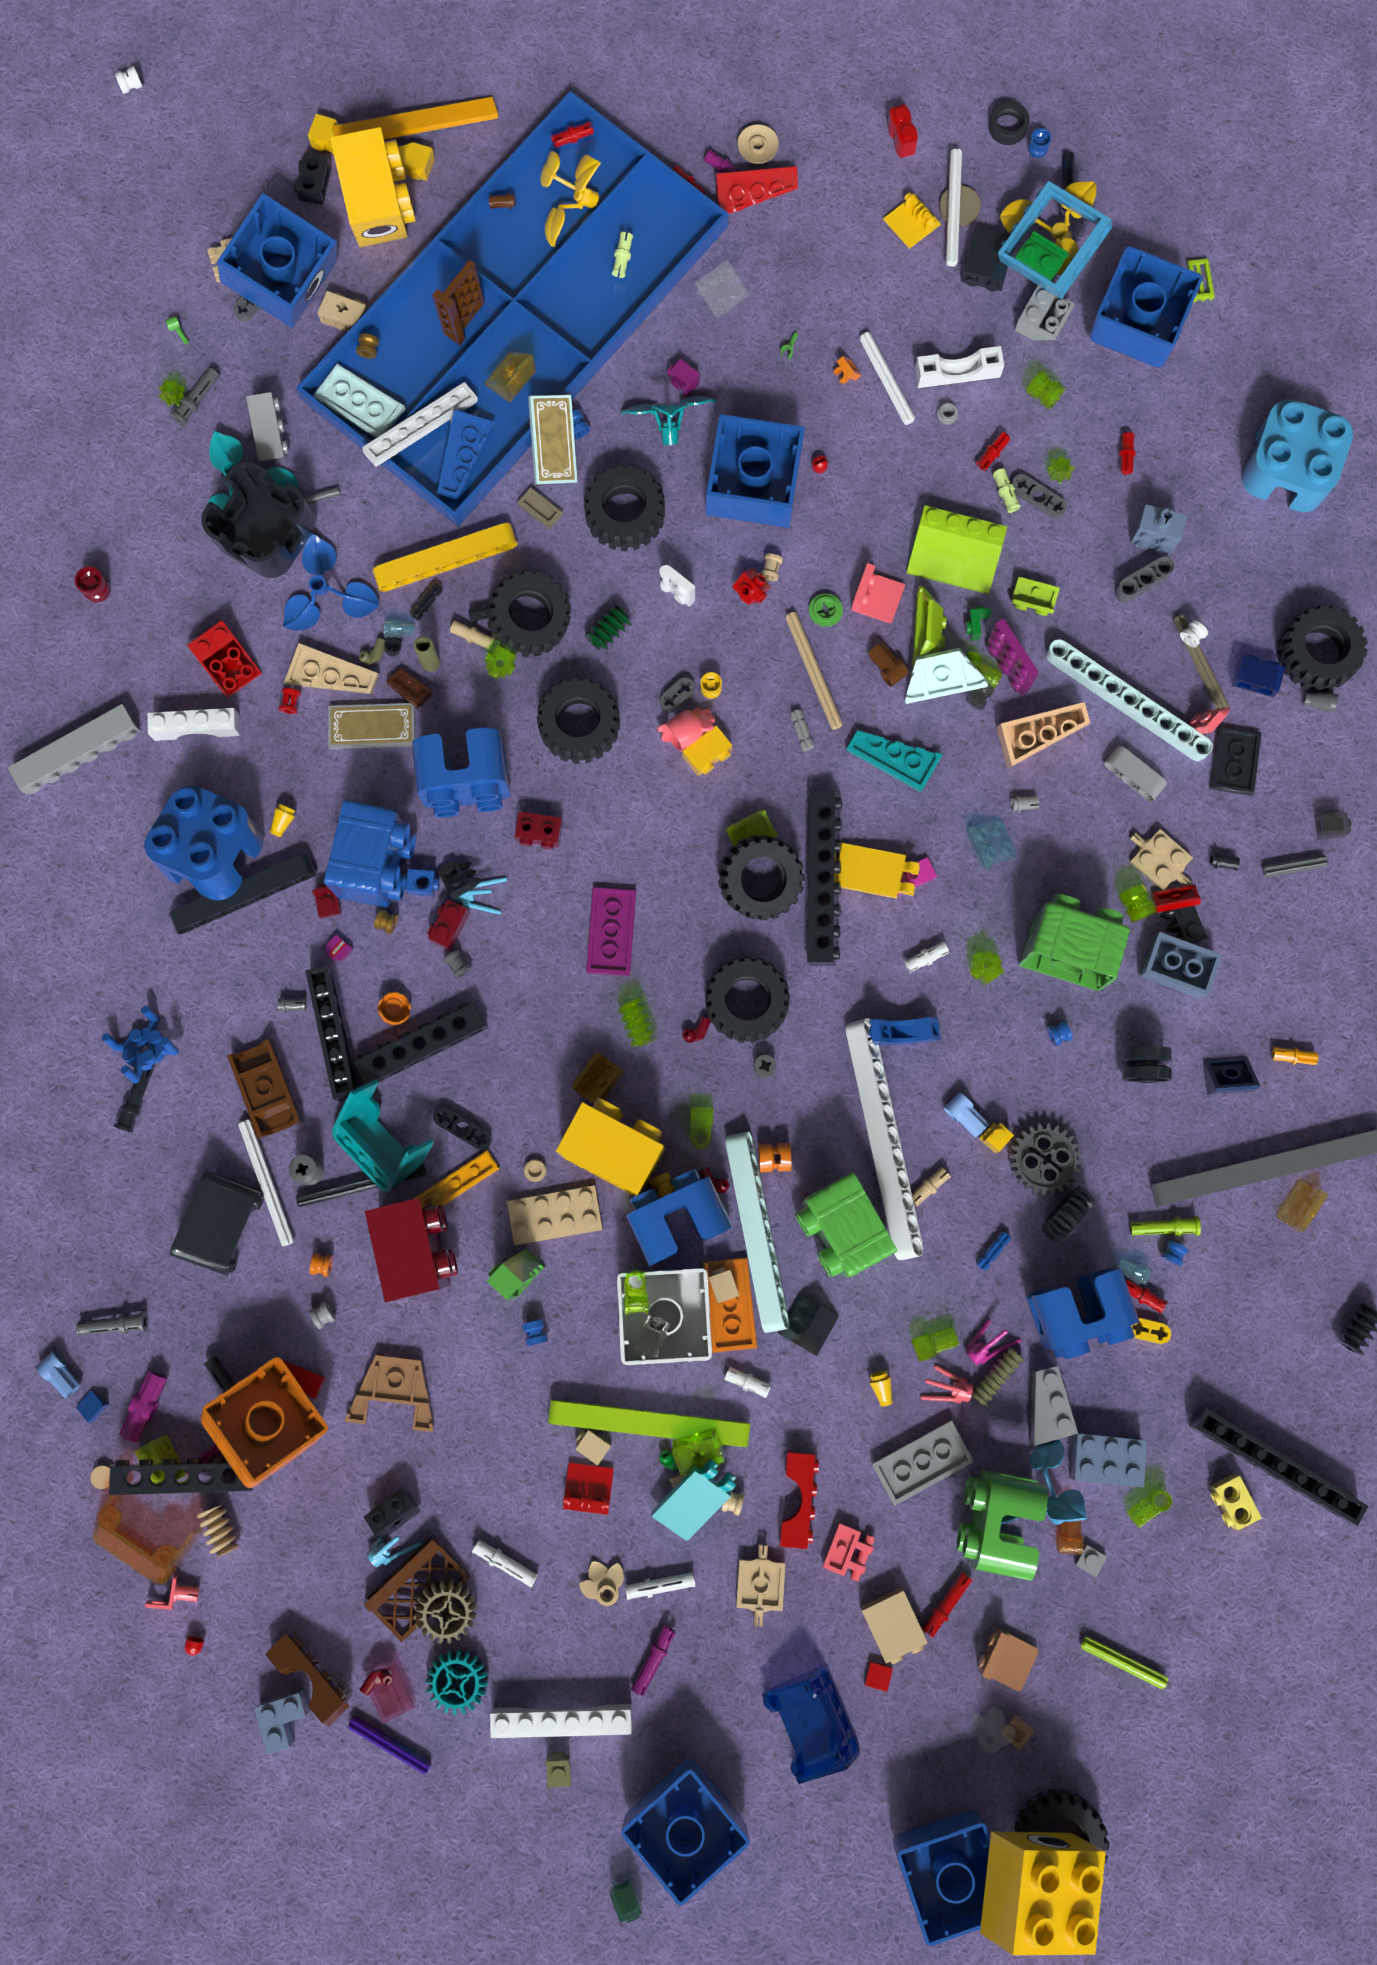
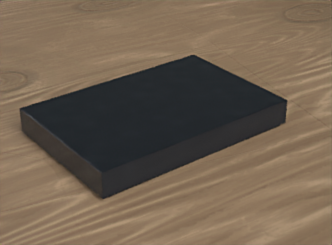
[1209,726,1262,796]

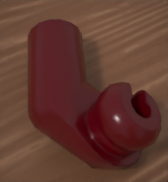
[699,1167,730,1194]

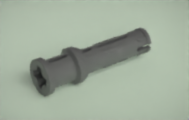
[169,368,220,427]
[76,1311,148,1336]

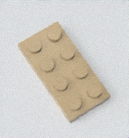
[507,1186,603,1246]

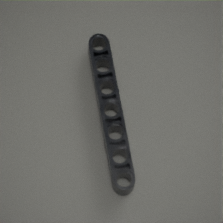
[169,853,316,934]

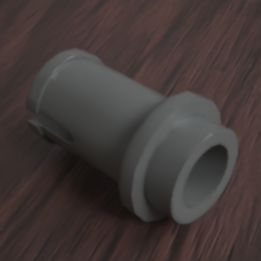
[278,996,306,1014]

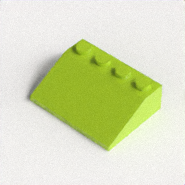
[907,506,1008,594]

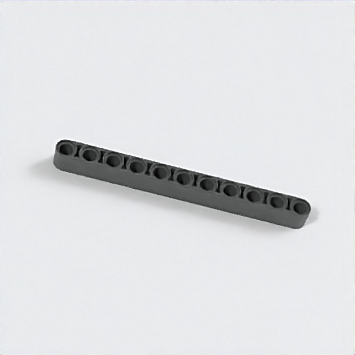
[1151,1130,1377,1207]

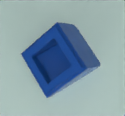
[76,1390,108,1423]

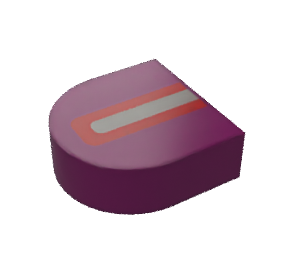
[326,935,353,961]

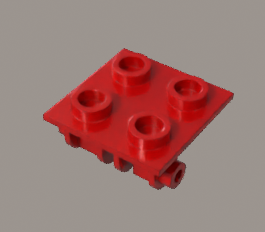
[563,1463,614,1515]

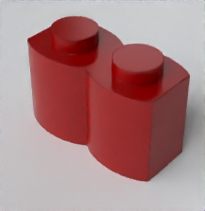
[887,104,918,158]

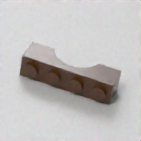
[265,1634,350,1727]

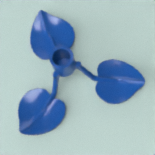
[283,534,379,631]

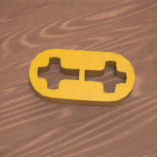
[1131,1318,1171,1344]

